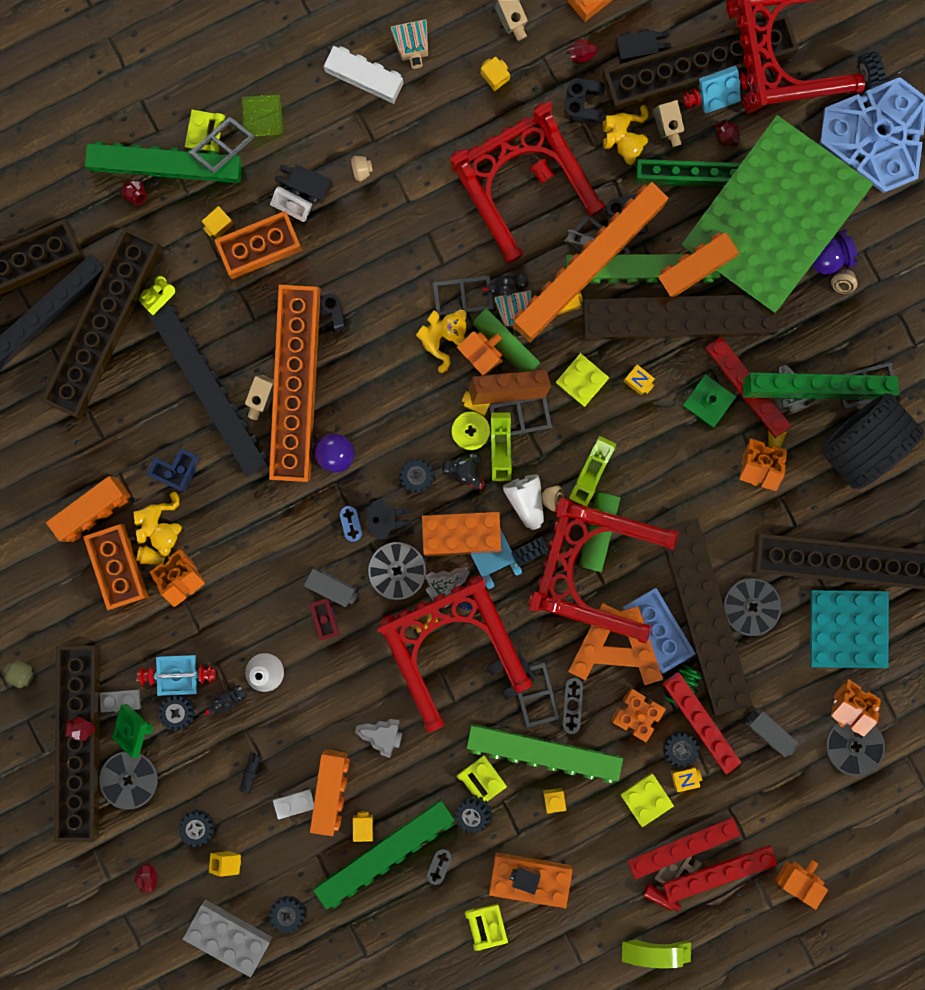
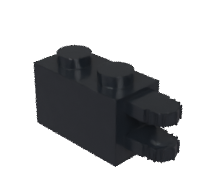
[615,29,671,65]
[274,164,332,205]

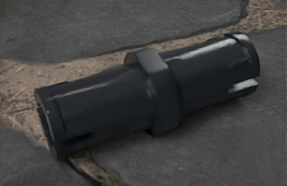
[239,753,262,794]

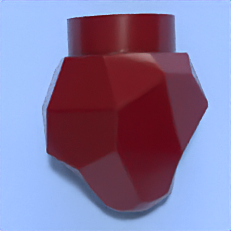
[569,39,598,64]
[715,119,740,147]
[121,180,147,205]
[65,717,95,741]
[134,863,159,893]

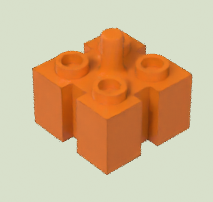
[457,331,502,376]
[739,438,787,491]
[150,549,205,607]
[831,679,881,737]
[611,687,666,743]
[775,860,828,910]

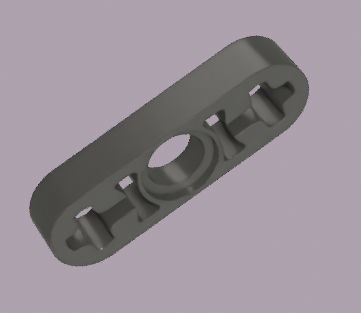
[562,677,583,734]

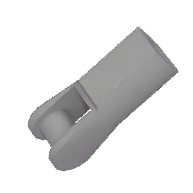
[564,229,595,248]

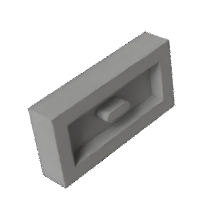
[100,689,141,712]

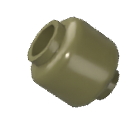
[3,660,34,688]

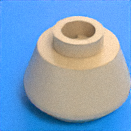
[351,155,373,182]
[831,269,858,294]
[541,486,565,512]

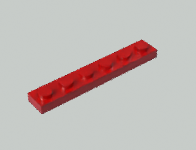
[705,337,792,439]
[663,672,741,775]
[627,817,740,879]
[662,845,777,903]

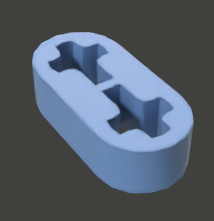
[340,506,362,542]

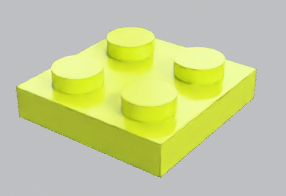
[555,353,609,407]
[620,773,674,827]

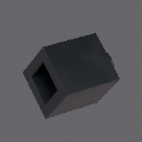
[509,864,541,895]

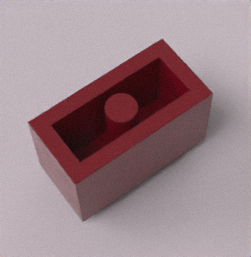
[309,598,340,641]

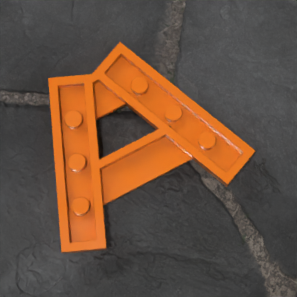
[568,603,663,685]

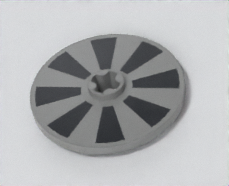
[368,542,426,600]

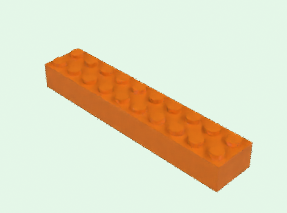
[513,182,669,343]
[269,285,321,482]

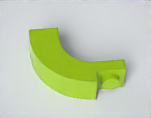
[491,412,512,481]
[569,436,616,507]
[622,939,691,968]

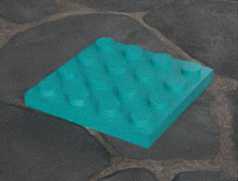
[810,590,889,668]

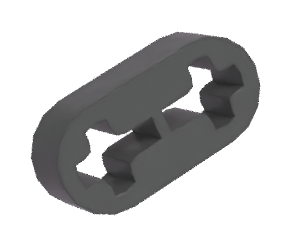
[427,847,452,885]

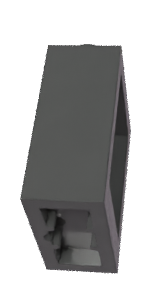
[304,568,358,607]
[743,707,798,757]

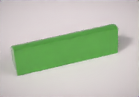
[472,308,540,372]
[578,492,621,572]

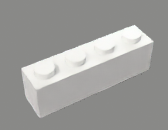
[324,46,403,104]

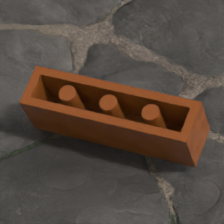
[468,370,551,405]

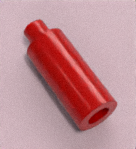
[642,884,681,912]

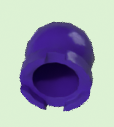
[812,229,857,274]
[315,434,354,473]

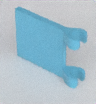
[471,529,522,589]

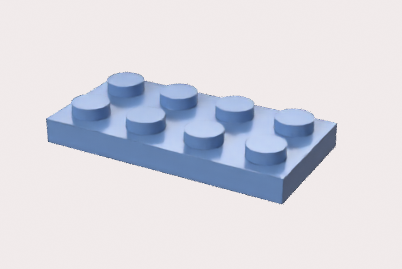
[623,588,695,674]

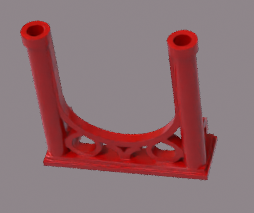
[726,0,865,114]
[450,101,606,264]
[528,498,679,644]
[377,575,533,733]

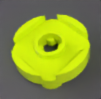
[452,412,490,450]

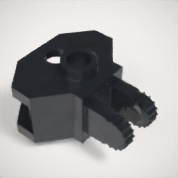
[367,500,411,540]

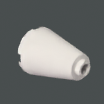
[503,474,544,530]
[245,653,284,692]

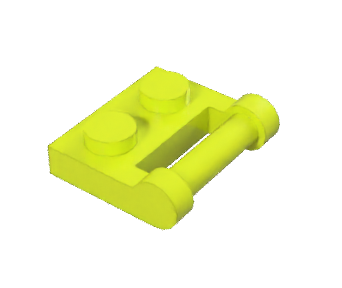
[185,110,226,153]
[138,275,175,315]
[457,755,507,801]
[465,903,508,951]

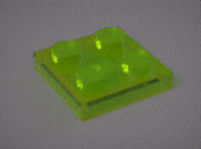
[242,95,283,137]

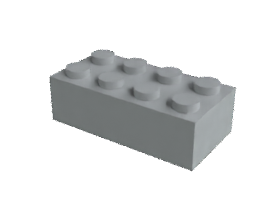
[183,900,272,977]

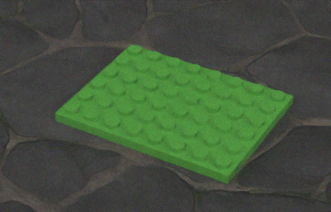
[682,115,873,313]

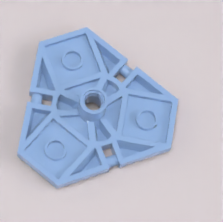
[819,77,925,193]

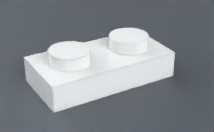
[270,186,312,222]
[273,789,314,819]

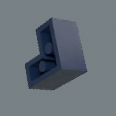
[146,448,202,492]

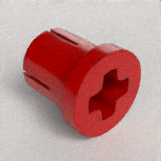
[529,158,554,184]

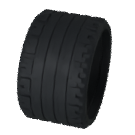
[821,393,924,489]

